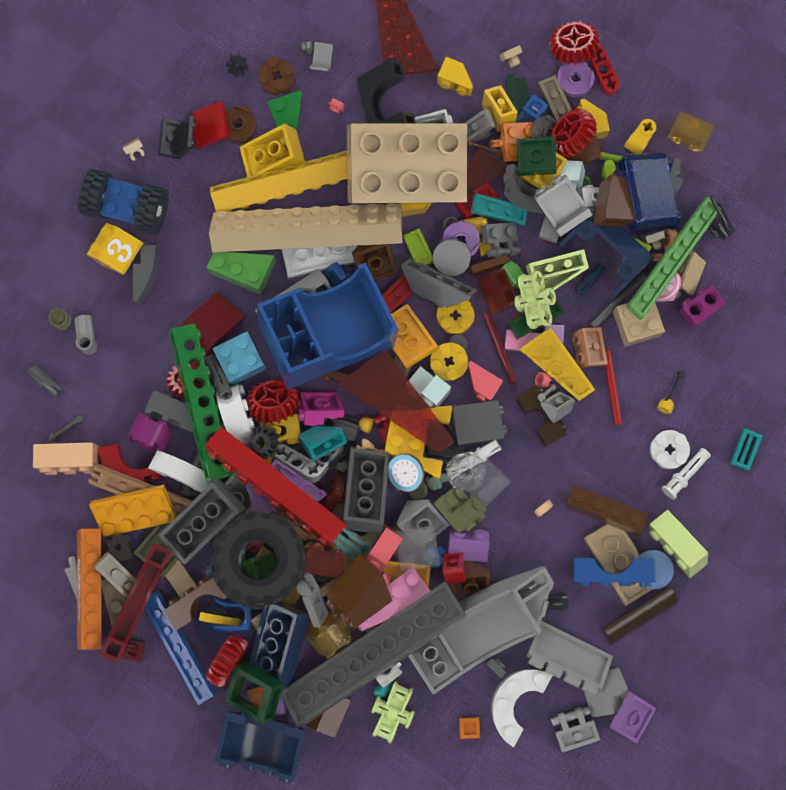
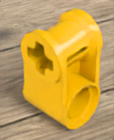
[623,119,656,157]

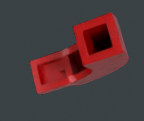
[98,444,162,483]

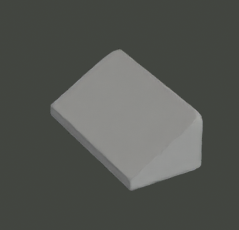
[541,391,575,423]

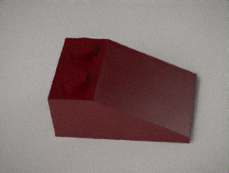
[179,292,246,357]

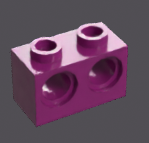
[678,285,727,329]

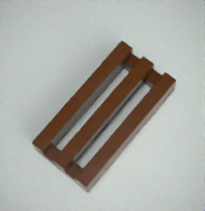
[470,254,509,277]

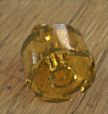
[305,613,352,658]

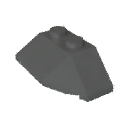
[401,258,477,308]

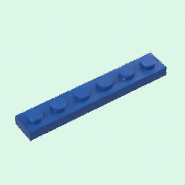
[145,590,217,705]

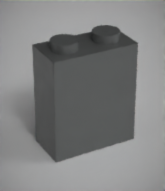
[452,400,507,447]

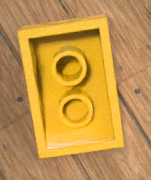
[240,124,305,177]

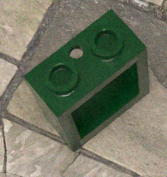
[225,662,284,724]

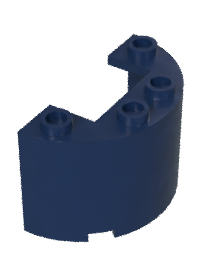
[215,712,306,783]

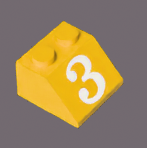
[87,223,143,275]

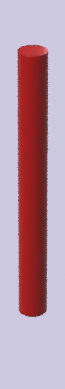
[605,350,622,426]

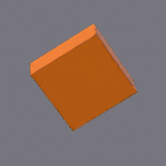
[459,717,480,739]

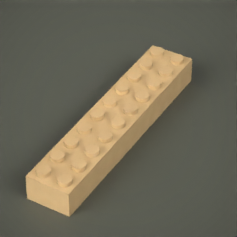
[209,203,402,252]

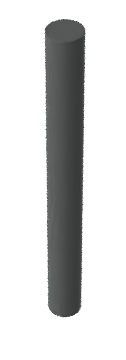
[590,272,647,328]

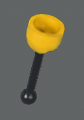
[657,371,685,414]
[342,414,374,434]

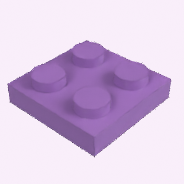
[610,692,656,744]

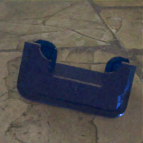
[618,153,681,235]

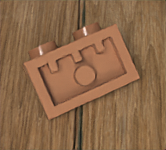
[572,327,608,369]

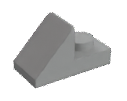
[464,109,495,142]

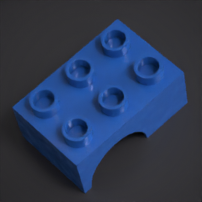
[257,263,399,389]

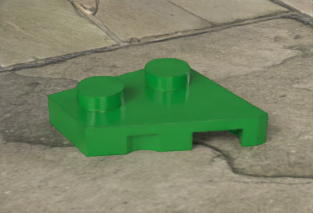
[268,90,302,131]

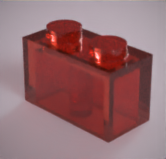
[478,269,516,315]
[304,544,347,578]

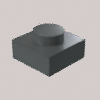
[486,658,506,678]

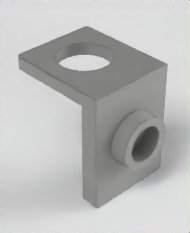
[310,42,333,71]

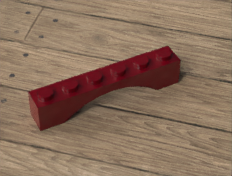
[100,542,172,663]

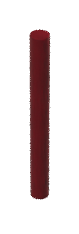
[482,312,517,384]

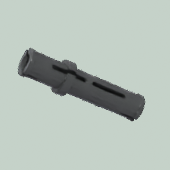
[205,354,233,400]

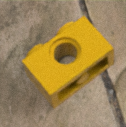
[482,85,518,132]
[260,414,302,445]

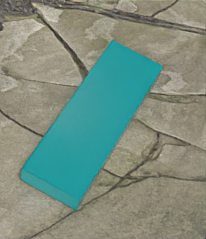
[471,194,527,227]

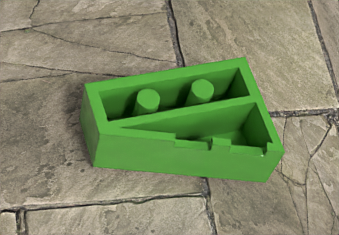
[207,252,276,295]

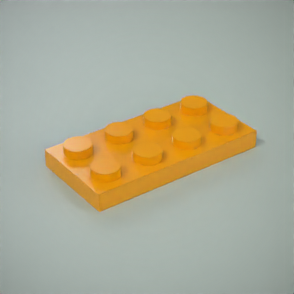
[89,485,177,537]

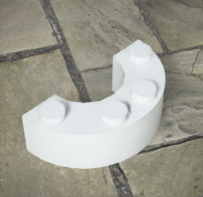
[216,383,255,453]
[491,669,553,747]

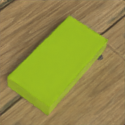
[402,228,434,266]

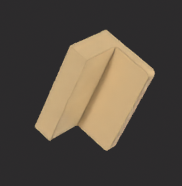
[677,252,706,295]

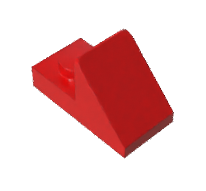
[443,552,466,584]

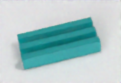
[730,428,763,471]
[334,529,370,560]

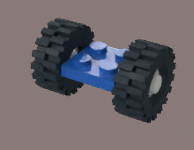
[78,168,169,235]

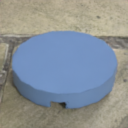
[637,550,674,589]

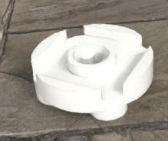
[650,430,690,469]

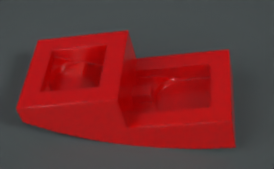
[456,182,499,219]

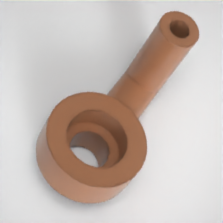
[651,229,678,261]

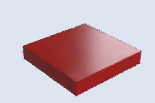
[192,101,230,149]

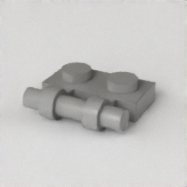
[550,706,600,753]

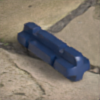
[576,264,606,296]

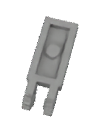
[296,573,329,628]

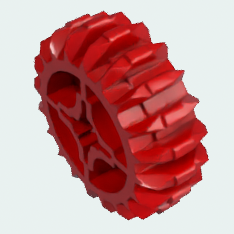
[550,20,600,66]
[549,108,597,158]
[246,378,299,425]
[206,634,248,687]

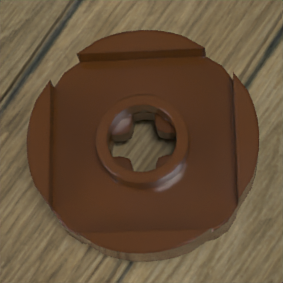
[259,57,296,95]
[225,105,257,144]

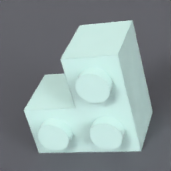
[406,367,451,408]

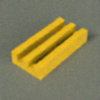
[199,612,242,626]

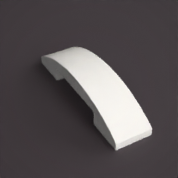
[148,450,219,493]

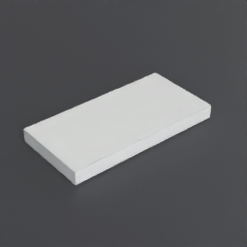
[282,245,358,279]

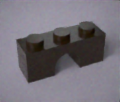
[515,385,567,448]

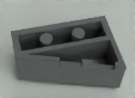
[144,390,211,434]

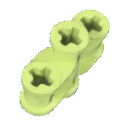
[514,271,556,329]
[371,681,415,744]

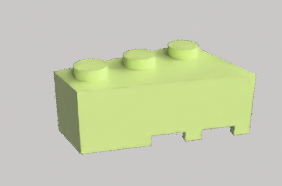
[526,249,589,291]
[649,510,708,579]

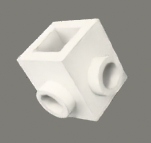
[577,185,599,213]

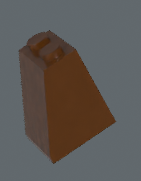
[327,554,392,629]

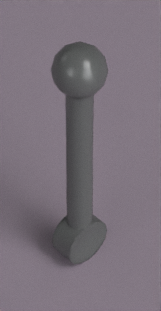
[49,415,84,441]

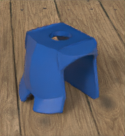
[213,595,251,633]

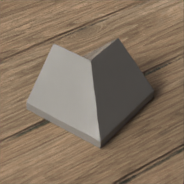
[397,500,450,548]
[582,667,628,717]

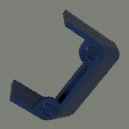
[559,212,651,299]

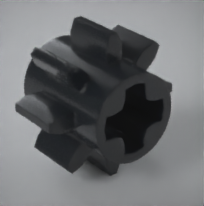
[226,53,249,78]

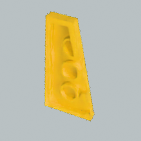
[519,327,595,401]

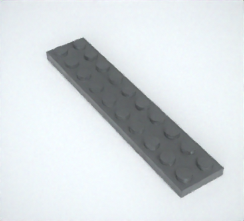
[281,582,468,728]

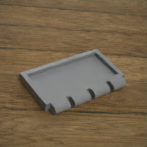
[527,621,613,696]

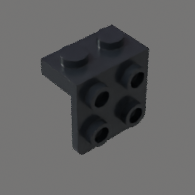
[159,113,196,160]

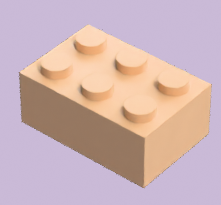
[33,443,102,475]

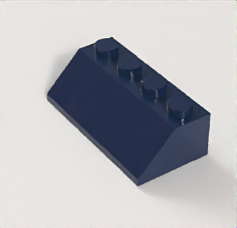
[249,602,309,689]

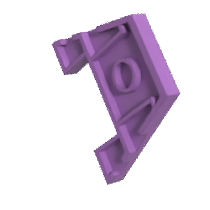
[245,459,327,514]

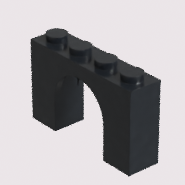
[357,59,416,124]

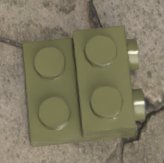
[433,485,487,533]

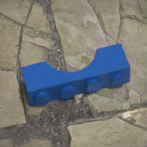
[574,558,656,587]

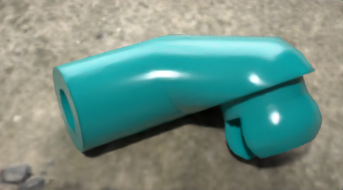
[373,669,393,697]

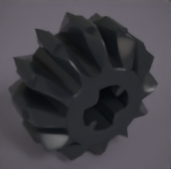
[248,426,283,460]

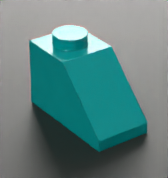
[299,426,347,461]

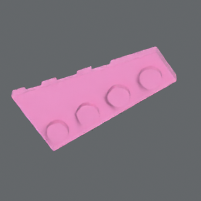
[358,567,430,631]

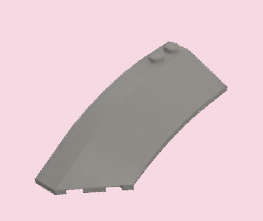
[408,566,554,695]

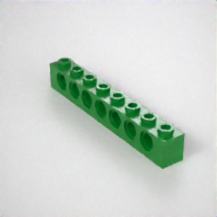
[168,324,233,482]

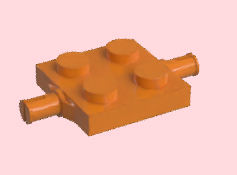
[490,122,534,162]

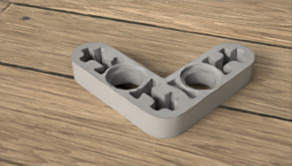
[273,444,344,482]

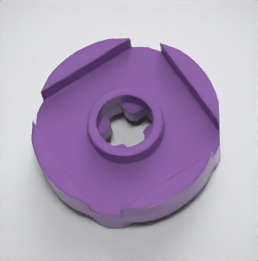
[557,62,594,97]
[442,220,480,256]

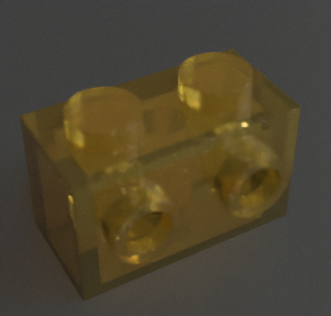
[668,111,714,152]

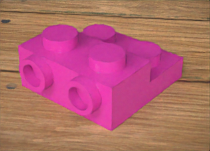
[297,391,344,426]

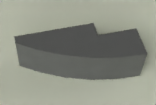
[133,245,159,305]

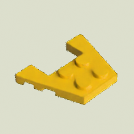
[385,406,452,480]

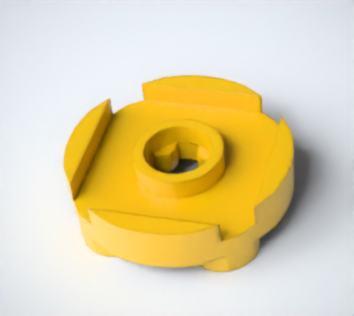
[436,300,475,335]
[430,342,468,380]

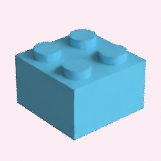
[213,332,266,385]

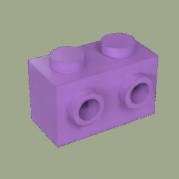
[448,529,489,562]

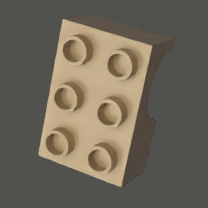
[347,124,467,203]

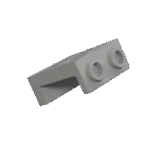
[533,174,593,237]

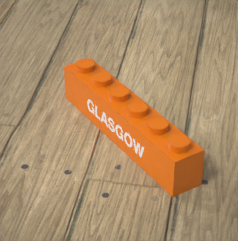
[77,529,102,650]

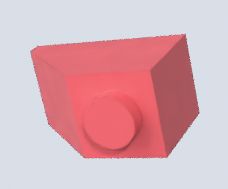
[467,361,503,402]
[366,527,403,572]

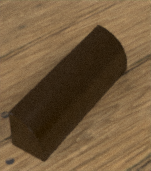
[600,587,678,645]

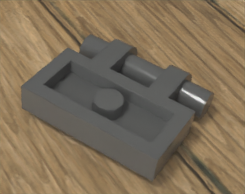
[481,222,521,258]

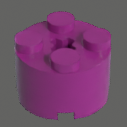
[127,414,172,453]

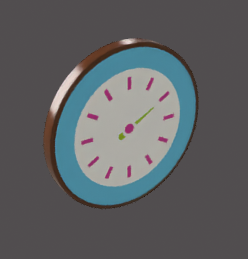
[388,453,424,492]

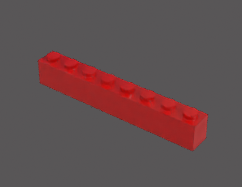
[206,427,346,548]

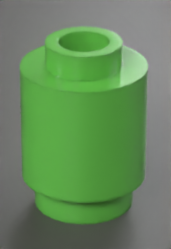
[500,261,525,290]

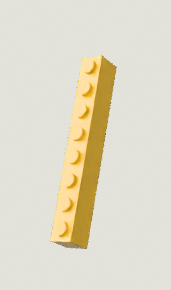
[210,151,347,212]

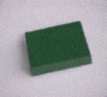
[517,137,556,176]

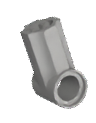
[74,315,98,355]

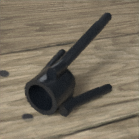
[707,196,735,240]

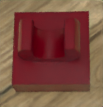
[122,640,146,662]

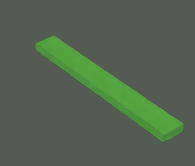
[626,196,721,320]

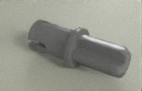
[28,365,63,398]

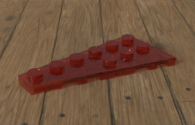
[376,0,439,75]
[338,350,454,454]

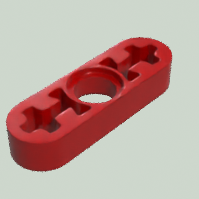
[590,45,620,96]

